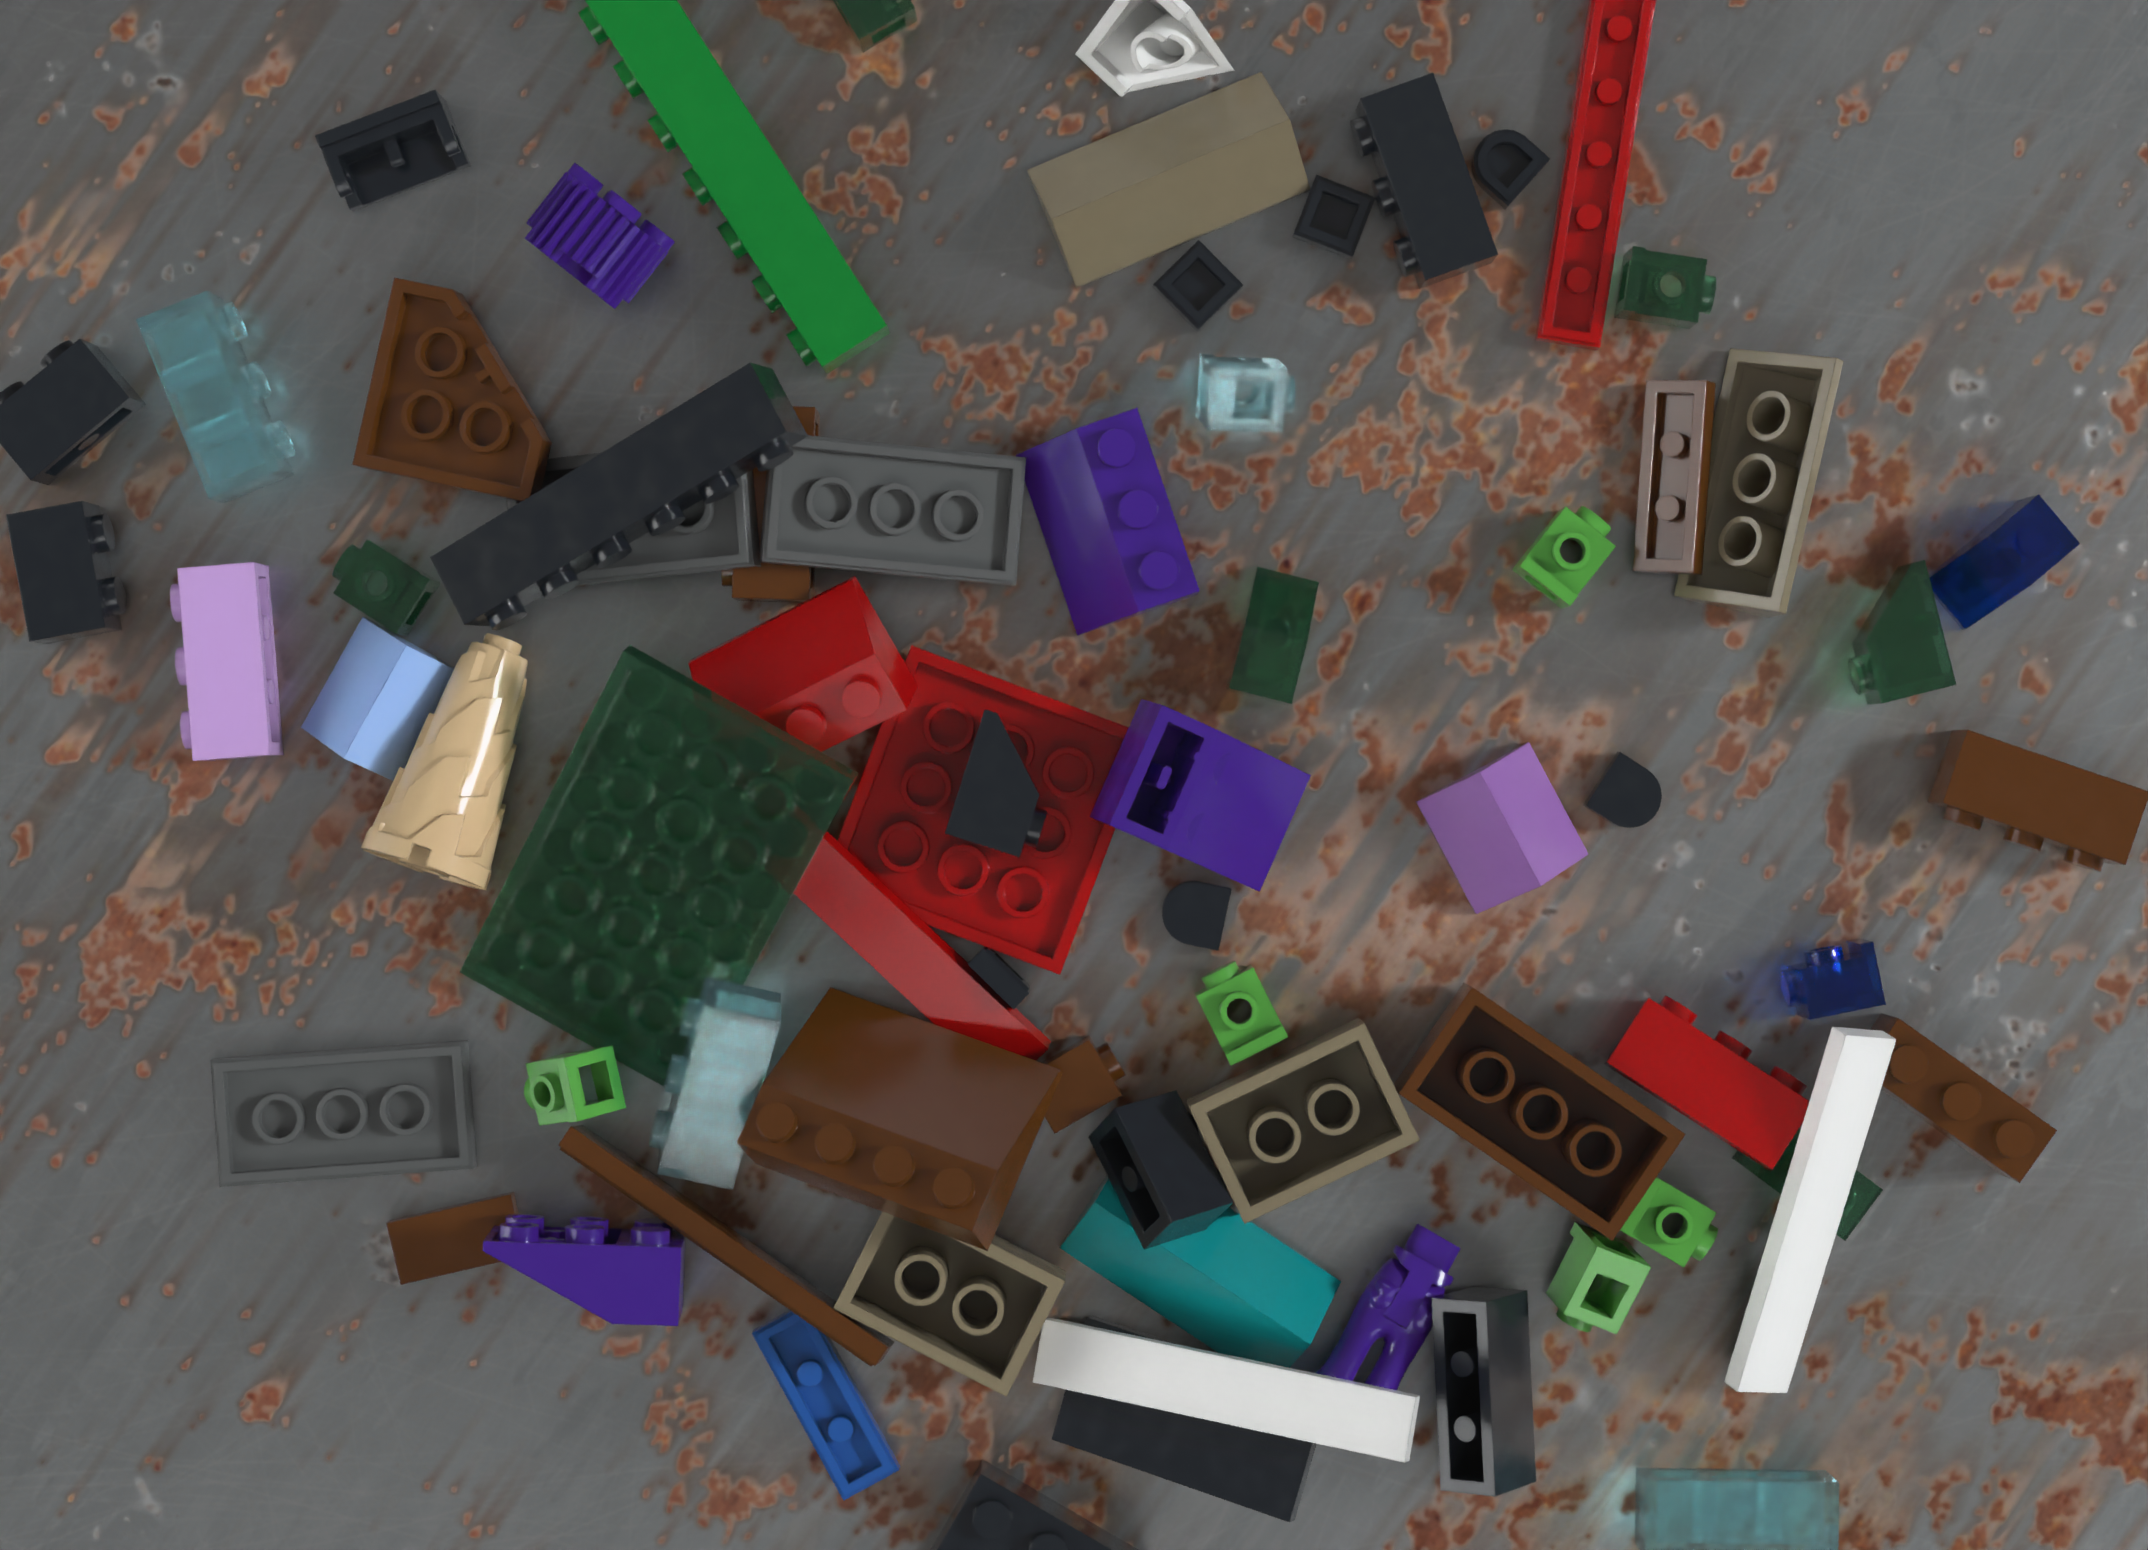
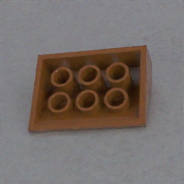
[736,987,1063,1251]

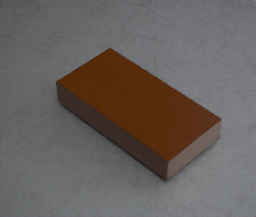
[386,1191,519,1285]

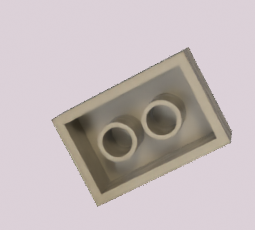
[1187,1018,1420,1224]
[833,1212,1066,1397]

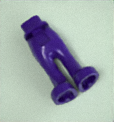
[1316,1224,1461,1390]

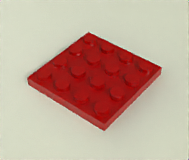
[837,645,1129,975]

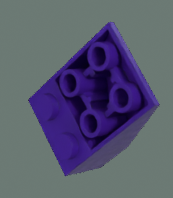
[1090,699,1311,892]
[483,1214,686,1326]

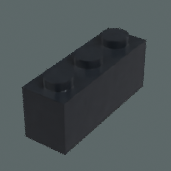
[1350,73,1498,289]
[1431,1286,1536,1497]

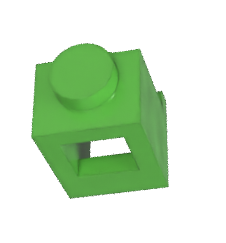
[1512,506,1616,609]
[1194,961,1288,1066]
[524,1045,626,1126]
[1620,1177,1718,1268]
[1546,1222,1651,1334]

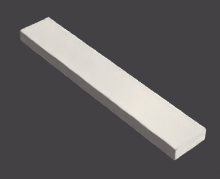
[1724,1027,1896,1393]
[1033,1318,1420,1463]

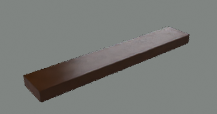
[558,1125,894,1367]

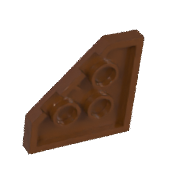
[352,278,552,502]

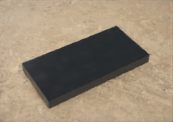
[1052,1316,1316,1522]

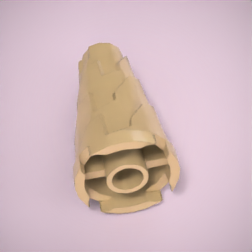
[361,633,528,890]

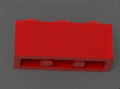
[1604,995,1809,1170]

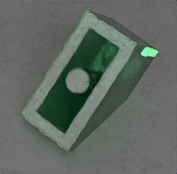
[1848,560,1956,705]
[1226,567,1319,705]

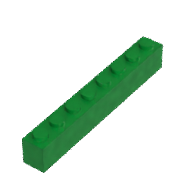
[577,0,890,374]

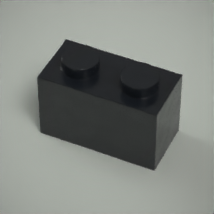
[0,339,146,485]
[6,501,127,644]
[1088,1090,1233,1250]

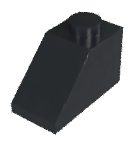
[945,710,1048,857]

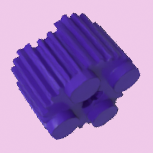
[525,163,675,309]

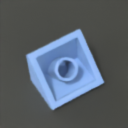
[301,617,455,781]

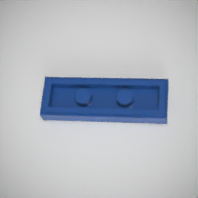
[752,1310,900,1501]

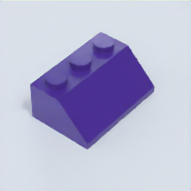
[1016,408,1200,636]

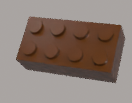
[1394,983,1686,1241]

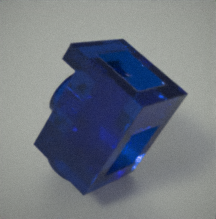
[1780,938,1886,1020]

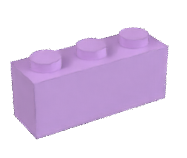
[170,562,284,761]

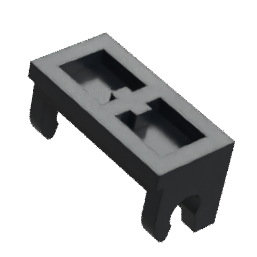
[315,90,471,211]

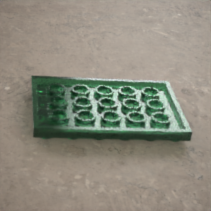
[460,645,859,1097]

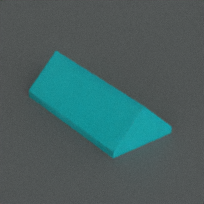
[1059,1175,1341,1368]

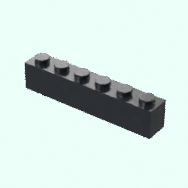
[430,363,808,631]

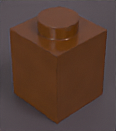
[1041,1035,1126,1134]

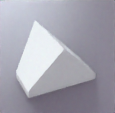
[1075,0,1235,97]

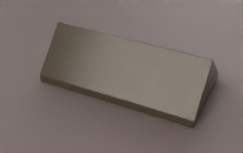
[1027,72,1310,289]
[1674,348,1844,618]

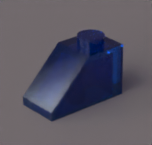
[1922,494,2080,630]

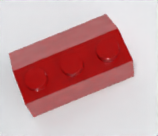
[688,576,918,792]

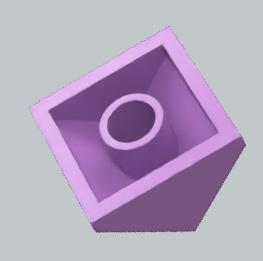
[1416,742,1588,914]

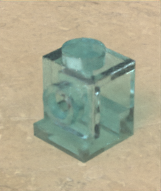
[1196,354,1295,432]

